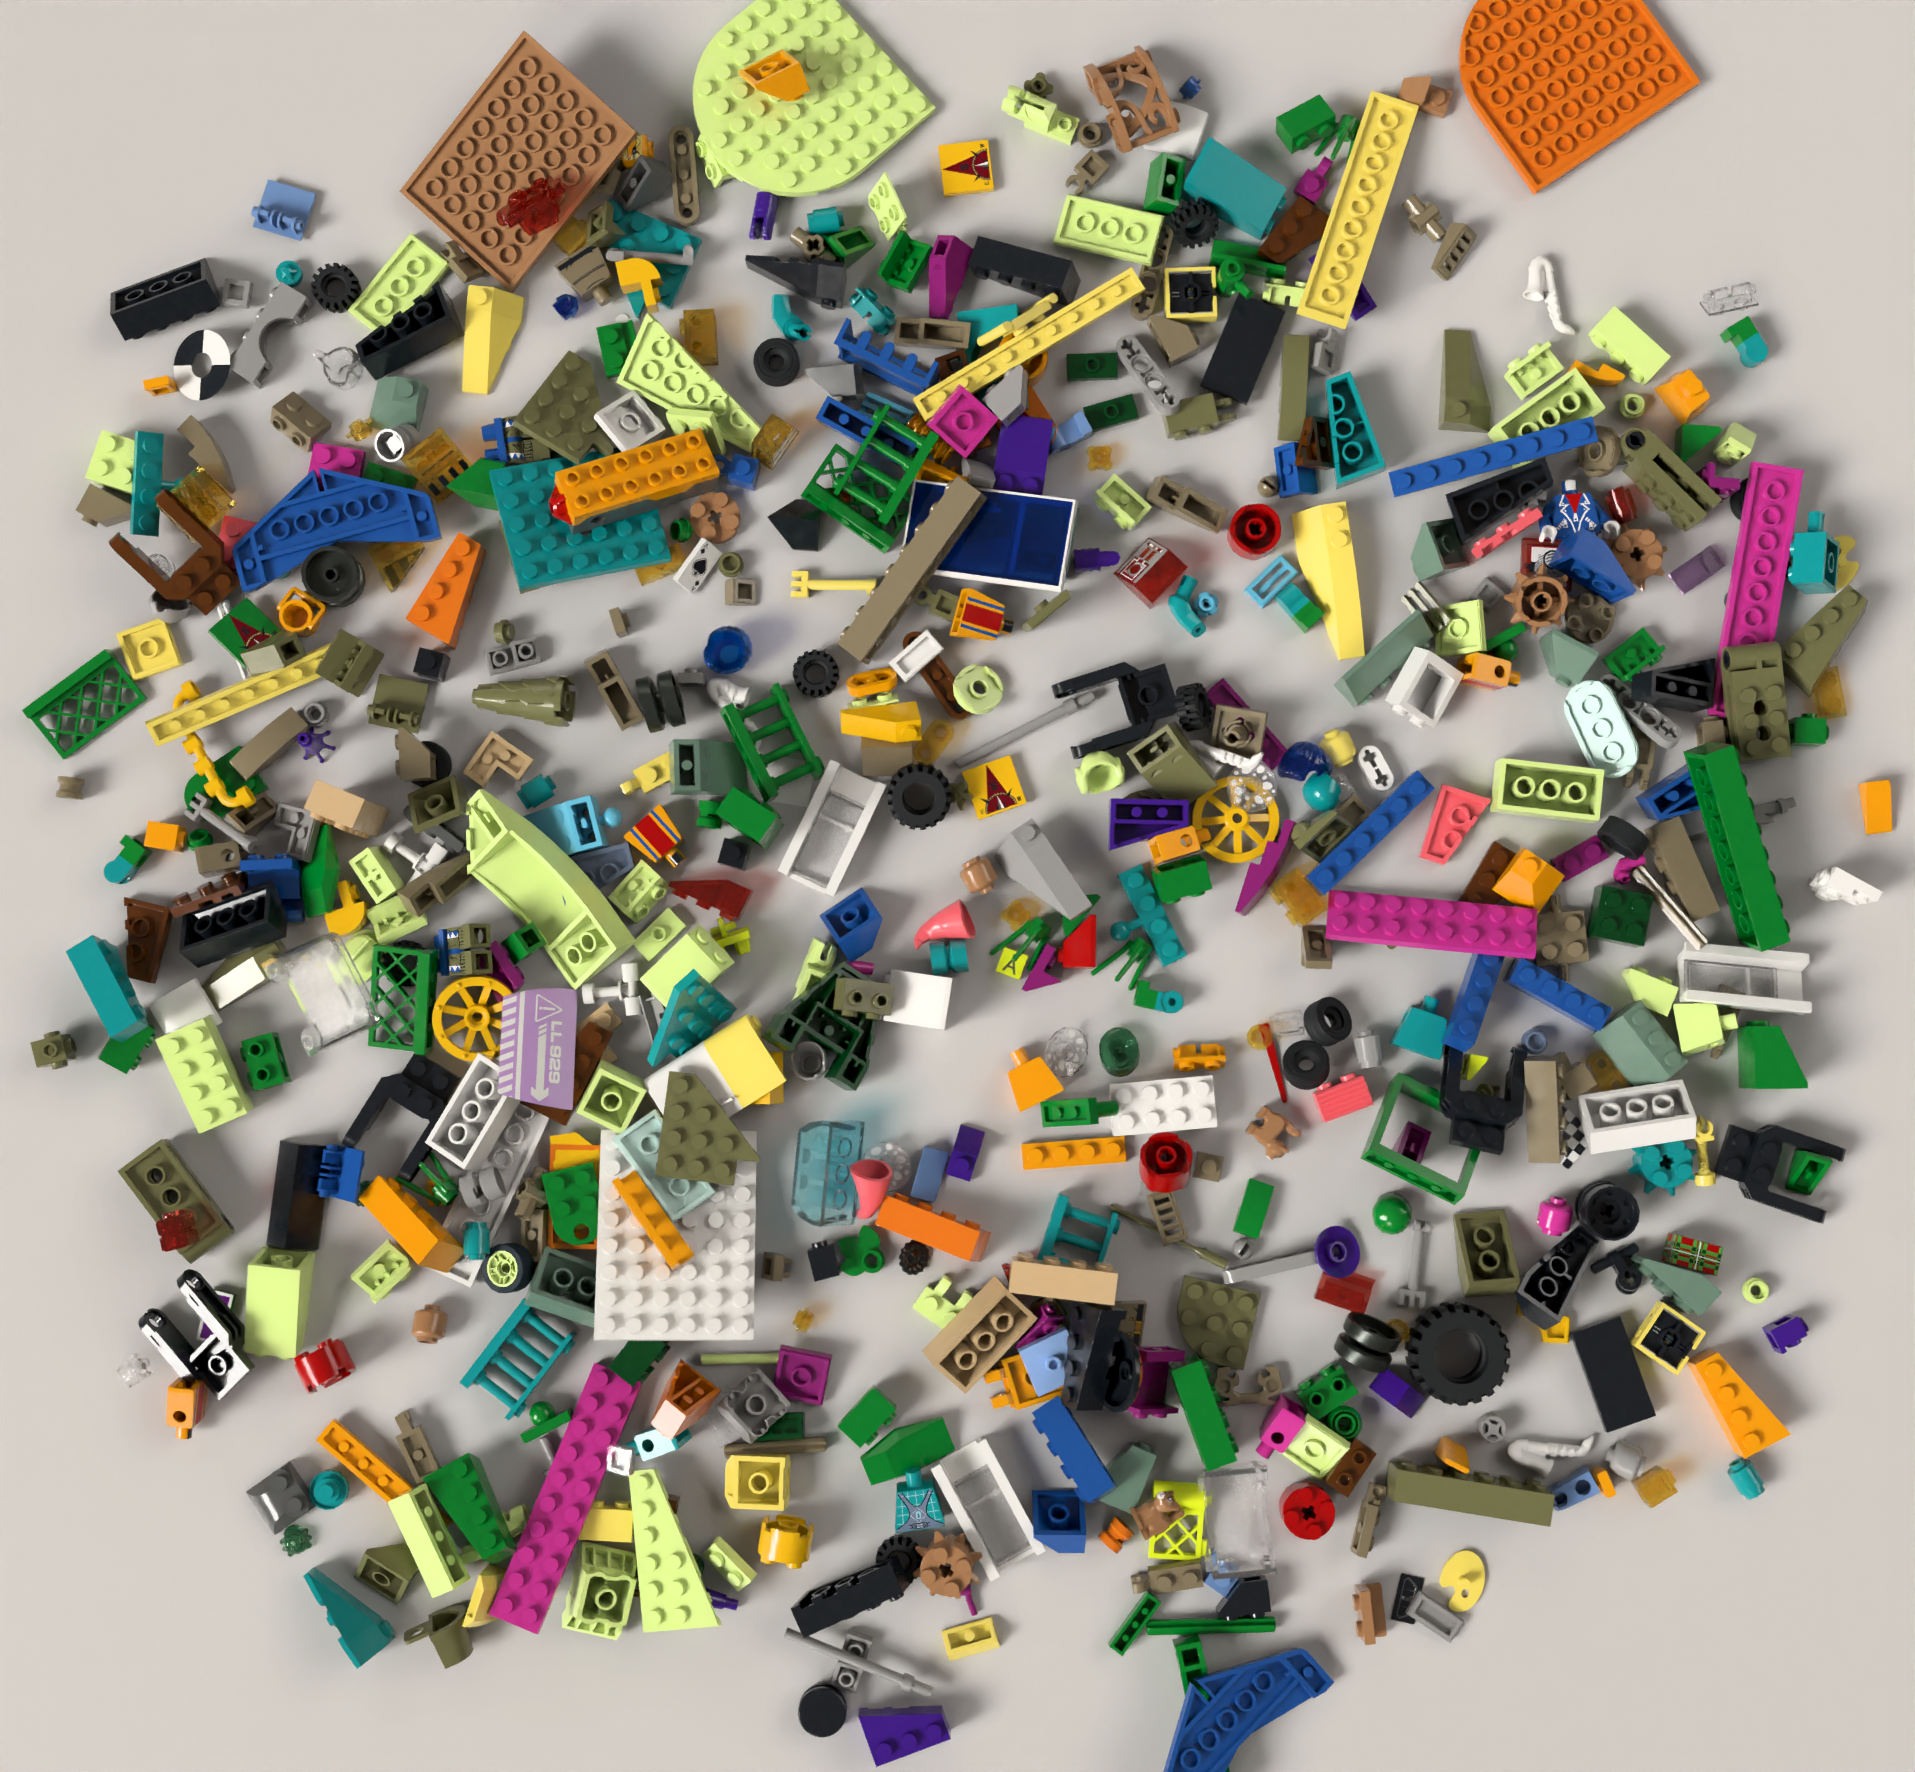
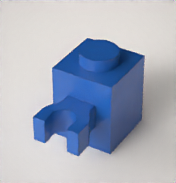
[716,453,761,491]

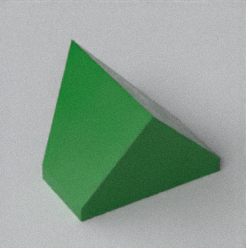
[815,226,876,269]
[446,457,506,511]

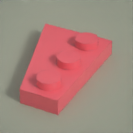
[1471,507,1543,561]
[1418,784,1491,865]

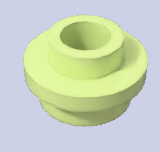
[1619,393,1645,419]
[1742,1277,1769,1304]

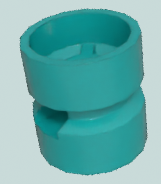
[929,939,969,976]

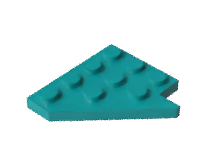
[609,199,702,319]
[647,969,737,1068]

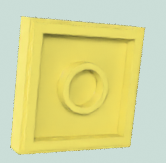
[116,619,183,682]

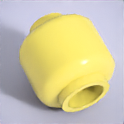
[1319,728,1356,768]

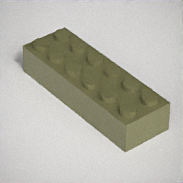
[1385,1458,1555,1527]

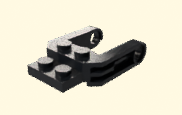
[1051,662,1178,760]
[1438,1044,1527,1155]
[342,1054,461,1182]
[1714,1124,1846,1224]
[138,1269,255,1400]

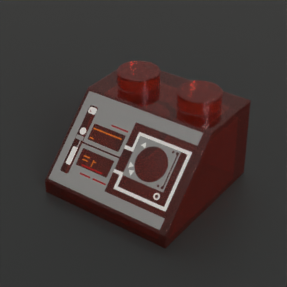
[1114,538,1188,609]

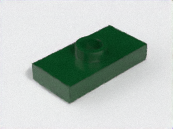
[1066,353,1118,381]
[1083,394,1139,433]
[755,1412,805,1441]

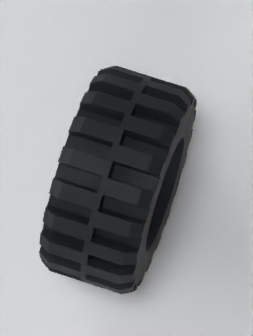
[1405,1302,1511,1406]

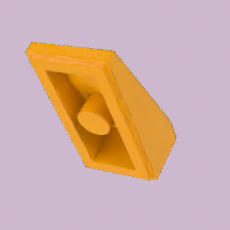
[1858,780,1892,835]
[1434,1437,1470,1474]

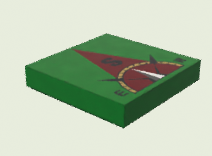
[208,597,281,669]

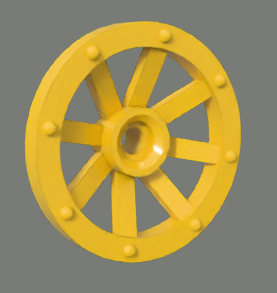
[1192,776,1279,863]
[432,975,514,1062]

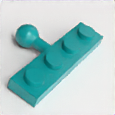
[130,431,193,537]
[1110,864,1187,967]

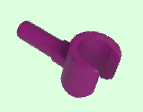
[961,1583,978,1616]

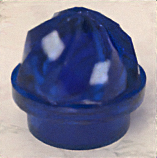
[552,294,578,321]

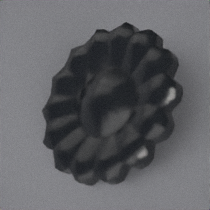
[899,1240,930,1275]

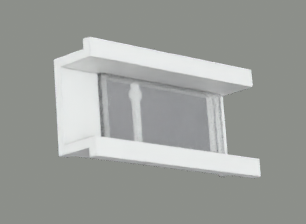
[778,760,886,897]
[1677,942,1812,1017]
[931,1437,1046,1581]

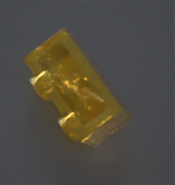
[679,308,719,366]
[1269,867,1328,928]

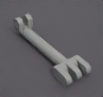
[606,244,694,266]
[184,792,263,855]
[1397,1219,1431,1310]

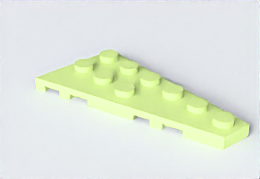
[616,313,763,453]
[628,1468,722,1633]

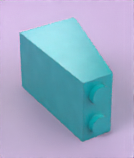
[1181,137,1287,240]

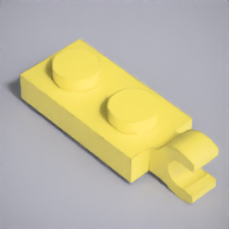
[620,751,670,796]

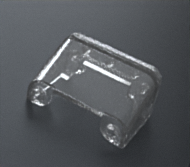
[261,932,380,1057]
[1197,1460,1277,1580]

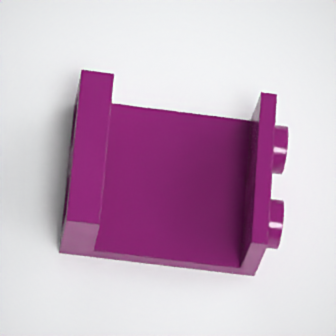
[1126,1346,1185,1419]

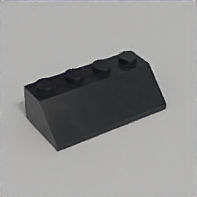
[110,258,220,341]
[179,880,288,968]

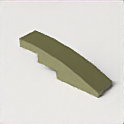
[1277,334,1309,441]

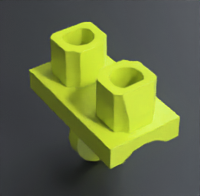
[710,917,751,955]

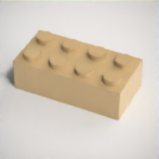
[304,779,389,839]
[1008,1252,1118,1305]
[922,1276,1038,1394]

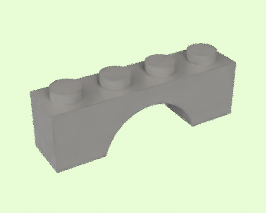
[230,282,313,389]

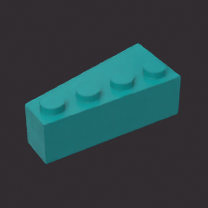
[1325,371,1386,490]

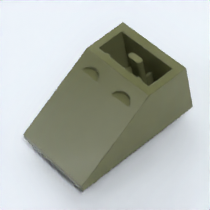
[1127,721,1218,804]

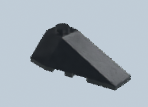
[745,255,847,310]
[1514,1226,1599,1330]

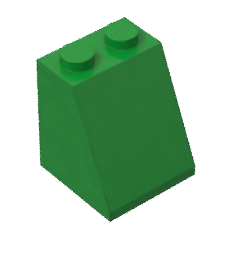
[1737,1021,1808,1089]

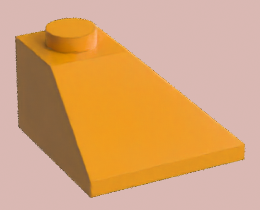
[738,49,810,102]
[1492,847,1565,915]

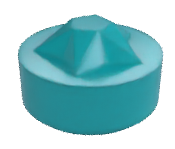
[276,261,303,288]

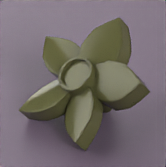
[949,780,974,811]

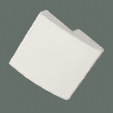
[1143,101,1210,162]
[148,978,223,1034]

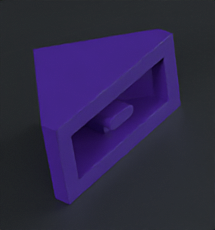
[1369,1370,1426,1418]

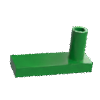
[1040,1097,1119,1127]

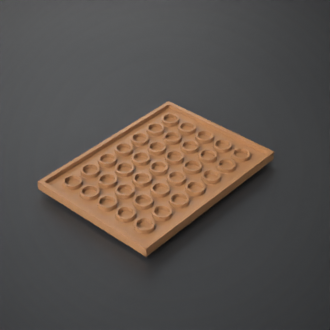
[399,31,639,292]

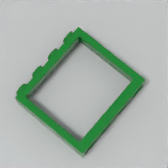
[1361,1072,1480,1205]

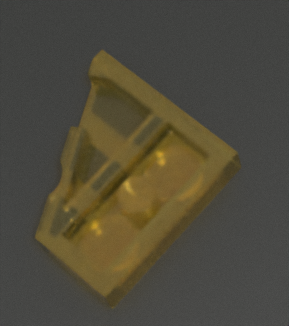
[367,542,425,593]

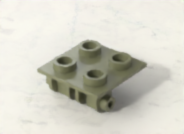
[367,674,429,734]

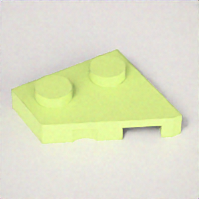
[666,407,727,456]

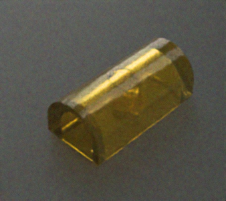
[635,543,686,586]

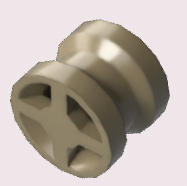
[56,776,85,800]

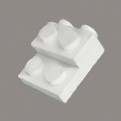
[594,390,666,452]
[1808,867,1883,905]

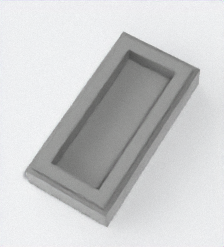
[1405,1590,1464,1643]

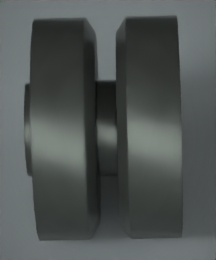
[301,546,366,608]
[635,670,686,733]
[1334,1312,1401,1373]

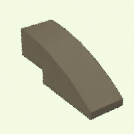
[894,317,971,349]
[177,415,235,493]
[1144,475,1229,534]
[584,648,644,731]
[230,707,308,781]
[397,852,475,917]

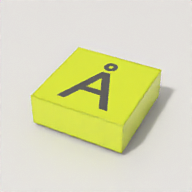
[995,947,1028,980]

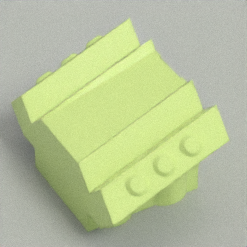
[562,1541,637,1640]

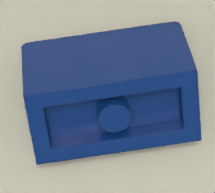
[1274,442,1318,499]

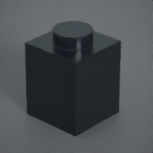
[413,647,451,683]
[717,838,752,871]
[807,1240,841,1282]

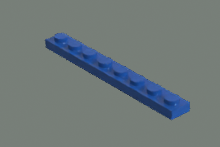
[1388,416,1598,497]

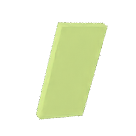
[1054,194,1165,266]
[348,233,450,331]

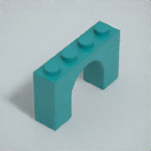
[956,304,1029,414]

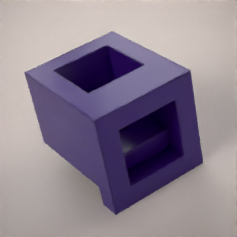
[1762,1314,1809,1354]

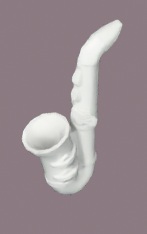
[1522,256,1575,335]
[706,677,762,751]
[1189,740,1264,778]
[1508,1435,1594,1480]

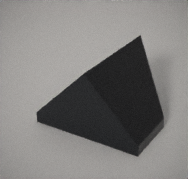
[767,499,821,552]

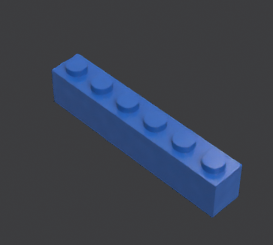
[1302,770,1435,897]

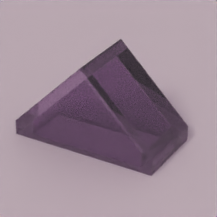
[1668,545,1725,595]

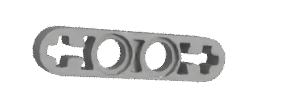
[1116,335,1180,416]
[1599,674,1682,749]
[1222,1249,1318,1284]

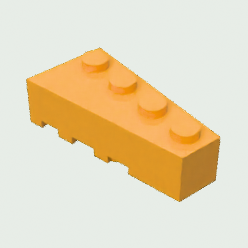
[359,1175,464,1273]
[1687,1349,1791,1459]

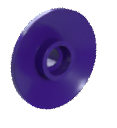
[1315,1226,1360,1278]

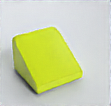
[1461,1054,1489,1080]

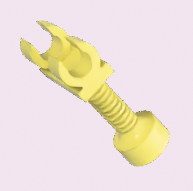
[1693,1115,1716,1186]

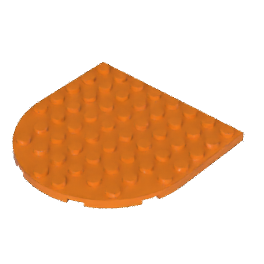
[1458,0,1701,195]

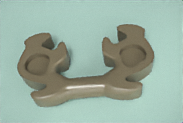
[1213,1365,1283,1406]

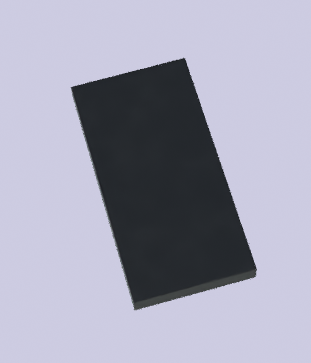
[1200,293,1286,405]
[1569,1316,1656,1433]

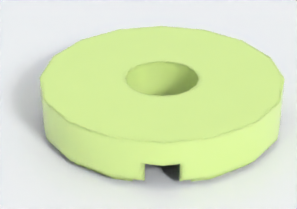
[953,664,1003,714]

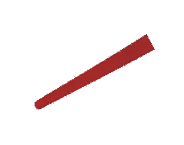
[1258,1023,1287,1103]

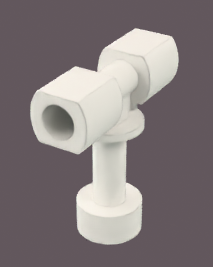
[383,832,450,884]
[582,963,643,1016]

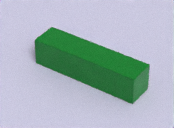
[1108,1590,1161,1656]

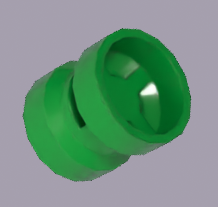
[696,800,722,829]

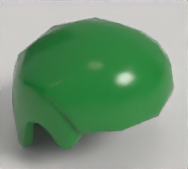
[1372,1192,1412,1235]

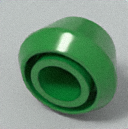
[1326,1405,1362,1441]

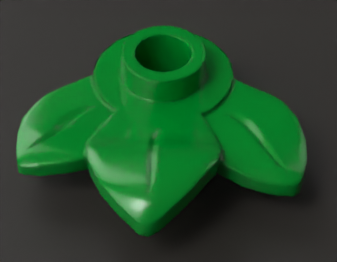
[838,1225,885,1276]

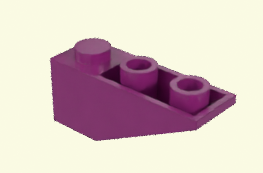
[929,235,973,320]

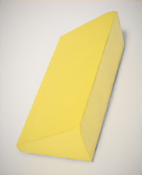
[942,1616,1000,1661]

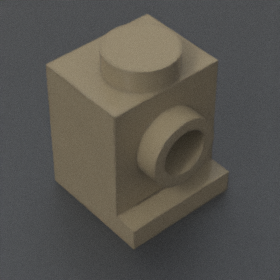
[1695,716,1728,746]

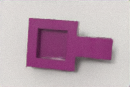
[1293,156,1333,205]

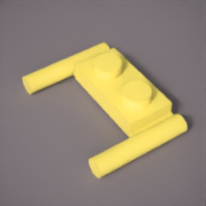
[977,293,1058,347]

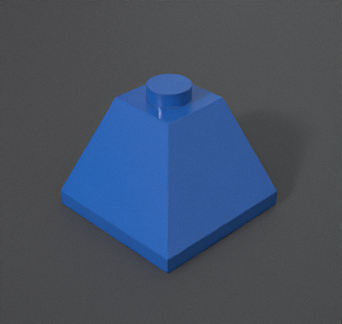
[819,887,883,963]
[1032,1490,1086,1553]

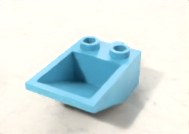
[523,795,622,857]

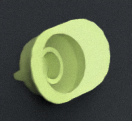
[334,929,387,986]

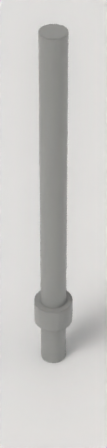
[955,691,1095,769]
[784,1627,933,1697]

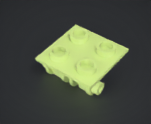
[868,172,908,241]

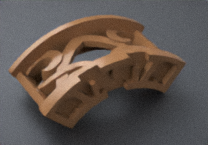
[1083,45,1181,154]

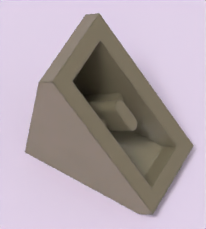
[226,791,278,836]

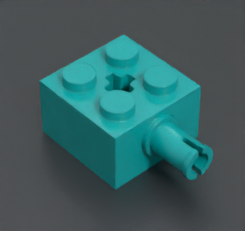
[1788,511,1840,594]

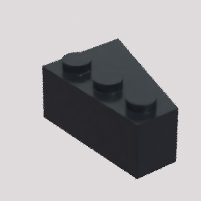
[1631,658,1715,713]

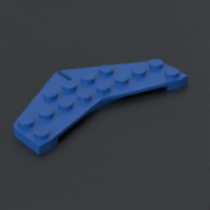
[233,468,443,594]
[1163,1647,1334,1772]

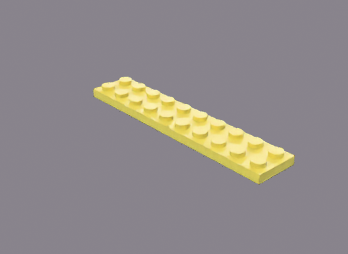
[1296,90,1419,329]

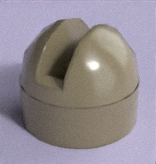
[1257,476,1279,498]

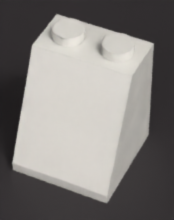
[883,969,953,1030]

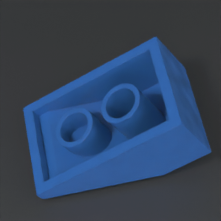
[1548,528,1636,604]

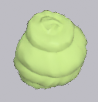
[1075,750,1125,794]

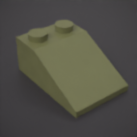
[1453,1209,1521,1298]

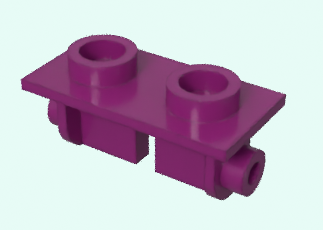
[1015,1303,1066,1348]

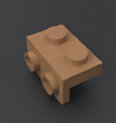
[1352,1582,1387,1645]

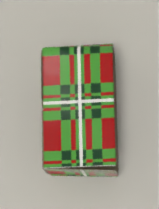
[1661,1233,1723,1276]

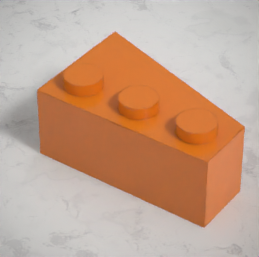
[651,1359,721,1440]

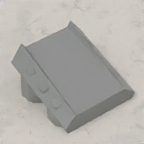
[716,1368,792,1444]

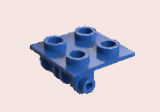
[317,1144,365,1203]

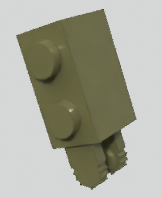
[1162,393,1237,441]

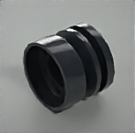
[1574,1180,1640,1241]

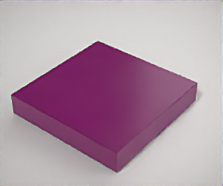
[774,1344,832,1406]

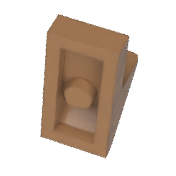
[1397,76,1452,118]

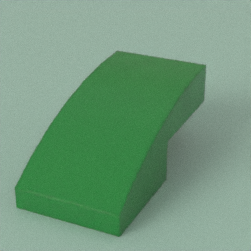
[1233,1178,1274,1239]

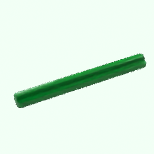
[1146,1616,1276,1635]

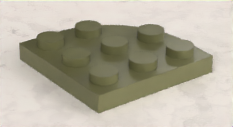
[1177,1275,1261,1370]

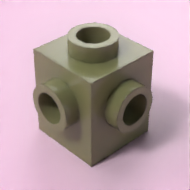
[30,1031,77,1070]

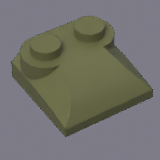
[1291,810,1356,862]

